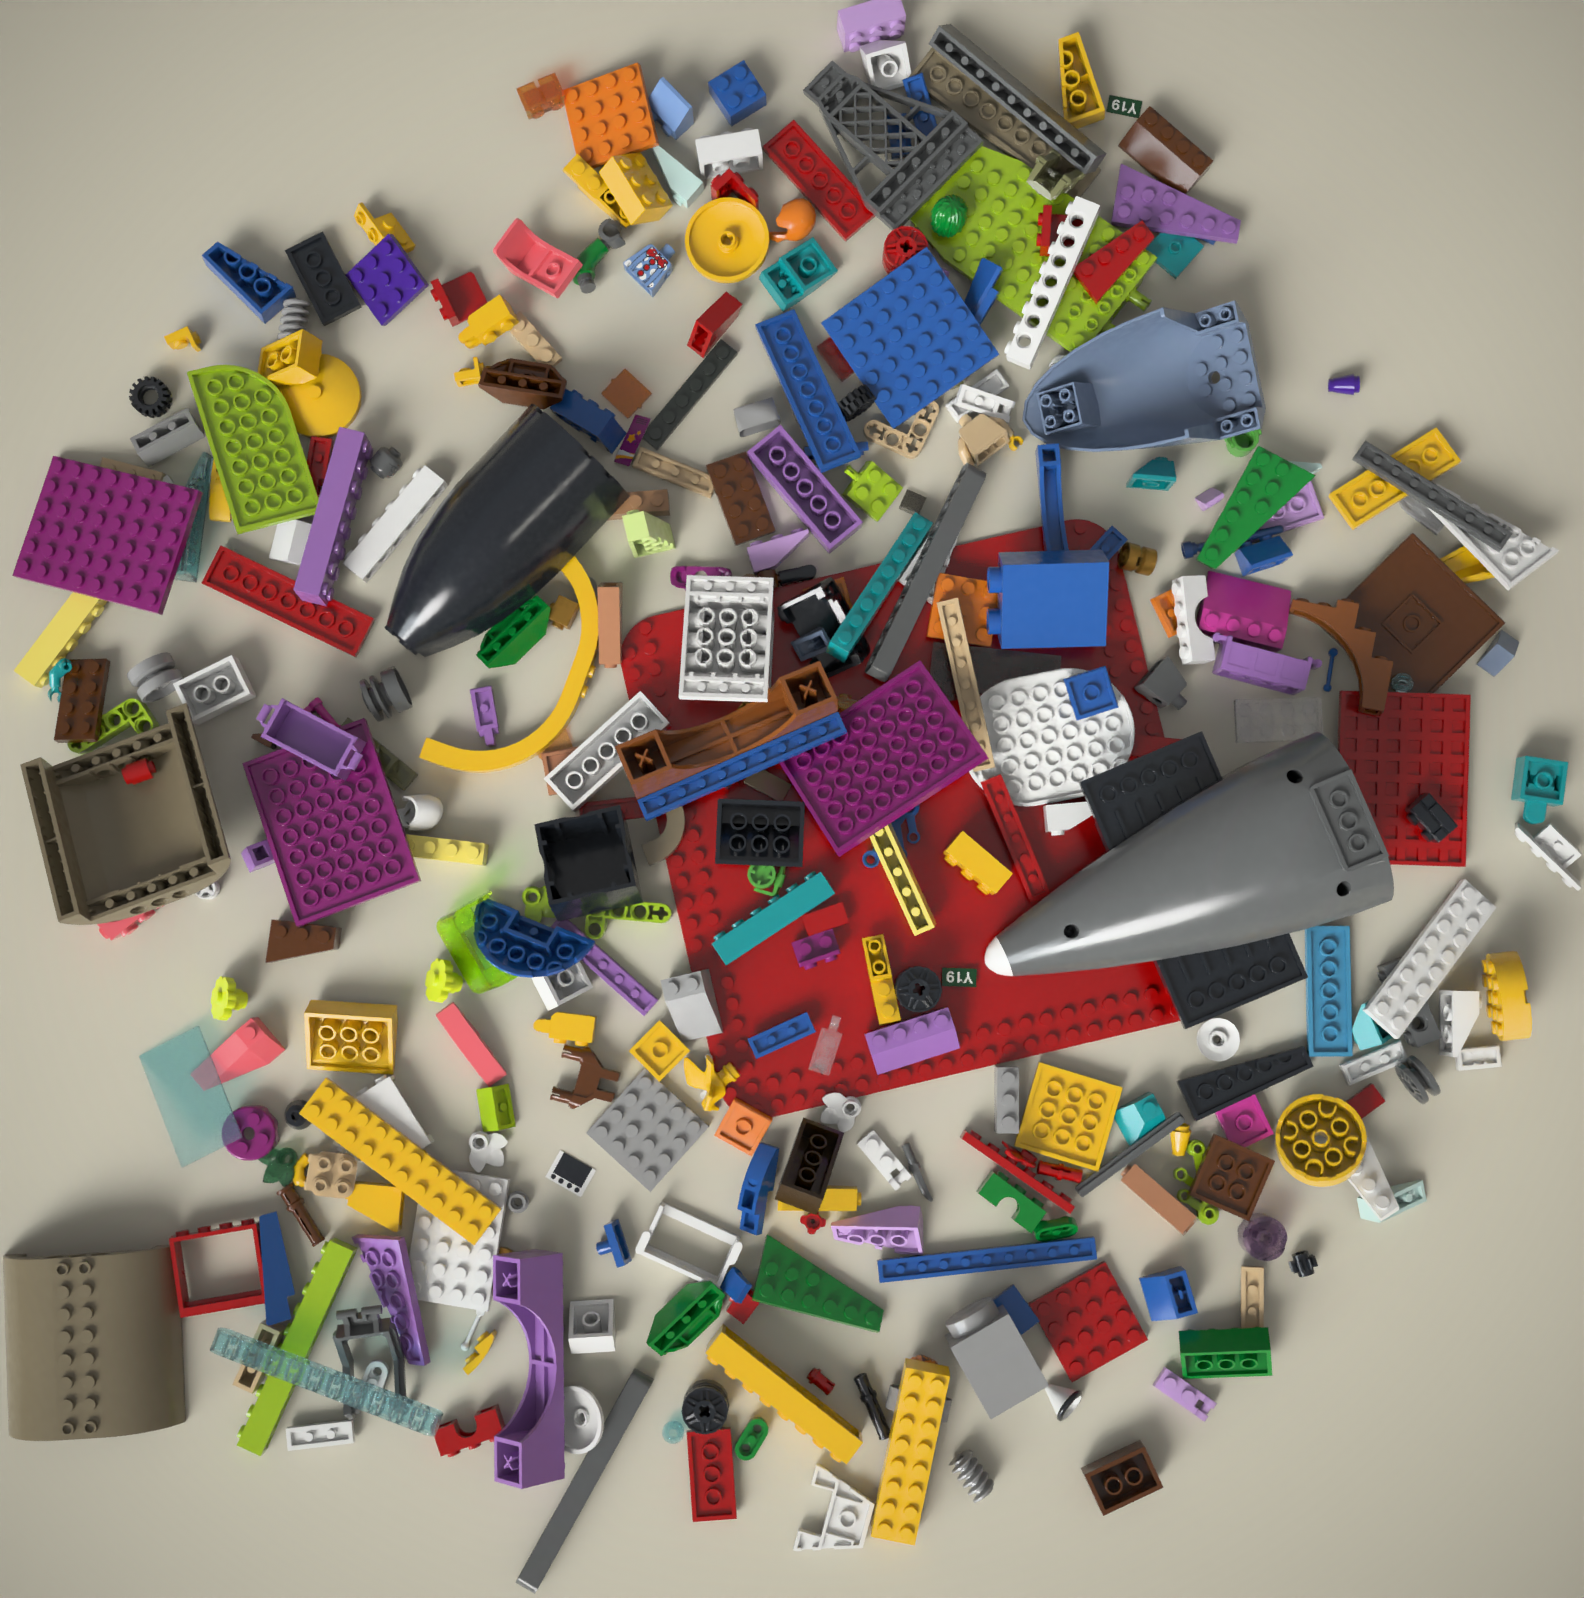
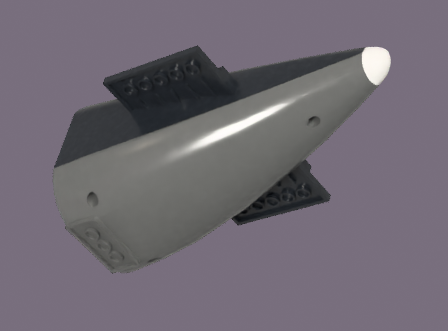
[984,731,1394,1029]

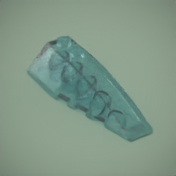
[174,452,213,582]

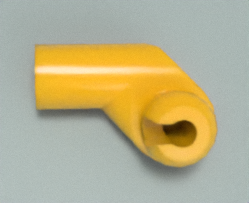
[292,1153,309,1187]

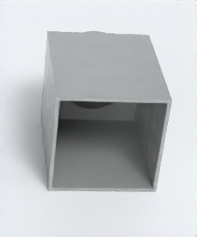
[945,1297,1049,1419]

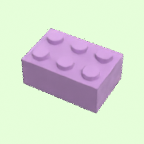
[837,0,906,53]

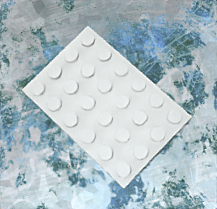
[409,1169,510,1312]

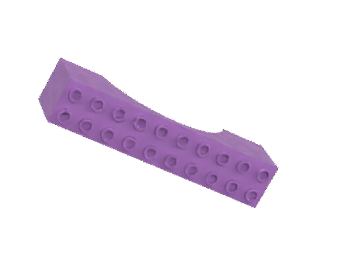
[493,1249,565,1489]

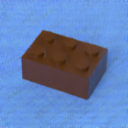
[1081,1440,1164,1516]

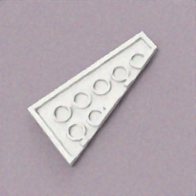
[1427,483,1559,591]

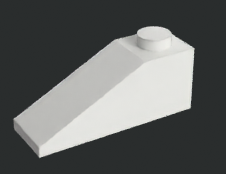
[1043,802,1092,836]

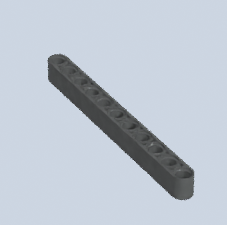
[865,463,986,682]
[516,1369,654,1594]

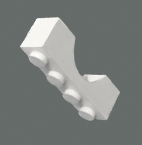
[1172,575,1215,665]

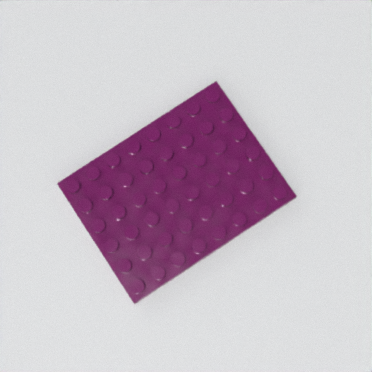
[12,456,203,615]
[780,660,989,857]
[242,718,421,927]

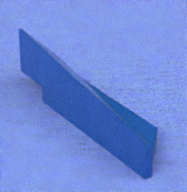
[964,258,1003,326]
[259,1211,295,1326]

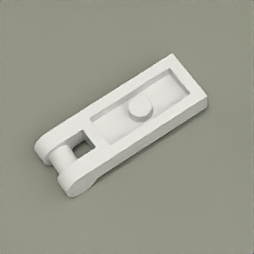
[954,384,1016,423]
[857,1130,912,1191]

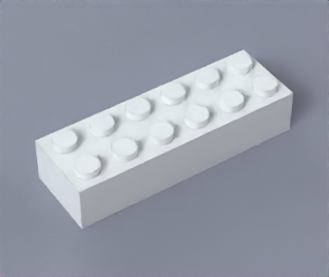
[544,691,671,812]

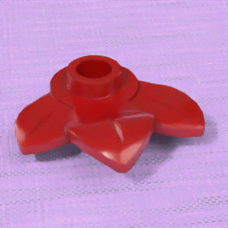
[1002,1140,1038,1168]

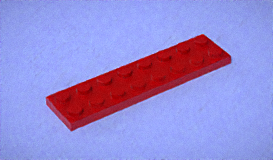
[202,545,375,657]

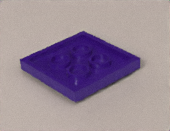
[346,234,429,326]

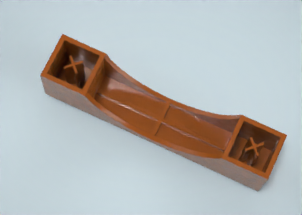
[615,661,838,800]

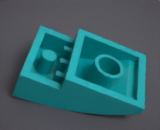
[759,237,838,312]

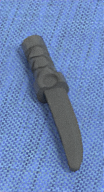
[902,1143,933,1202]

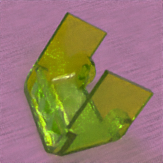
[436,890,519,994]

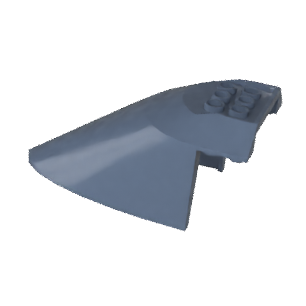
[1022,300,1266,452]

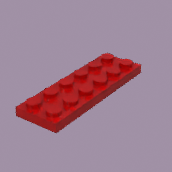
[762,120,875,242]

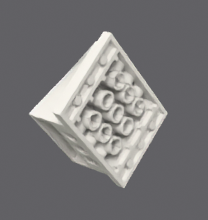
[679,575,774,702]

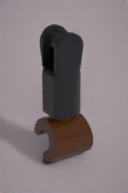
[757,565,817,589]

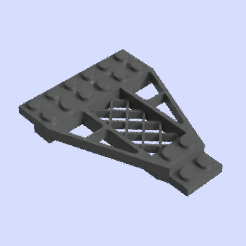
[803,60,984,230]

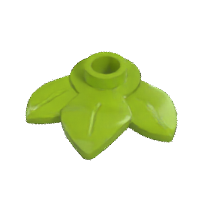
[522,886,556,923]

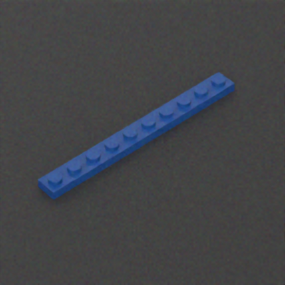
[637,712,847,821]
[877,1236,1097,1283]

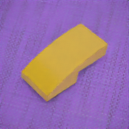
[463,1329,497,1375]

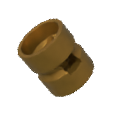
[1118,542,1158,576]

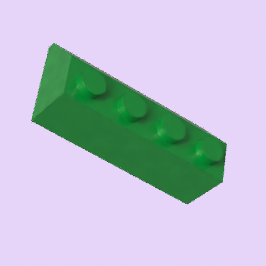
[1179,1327,1272,1379]

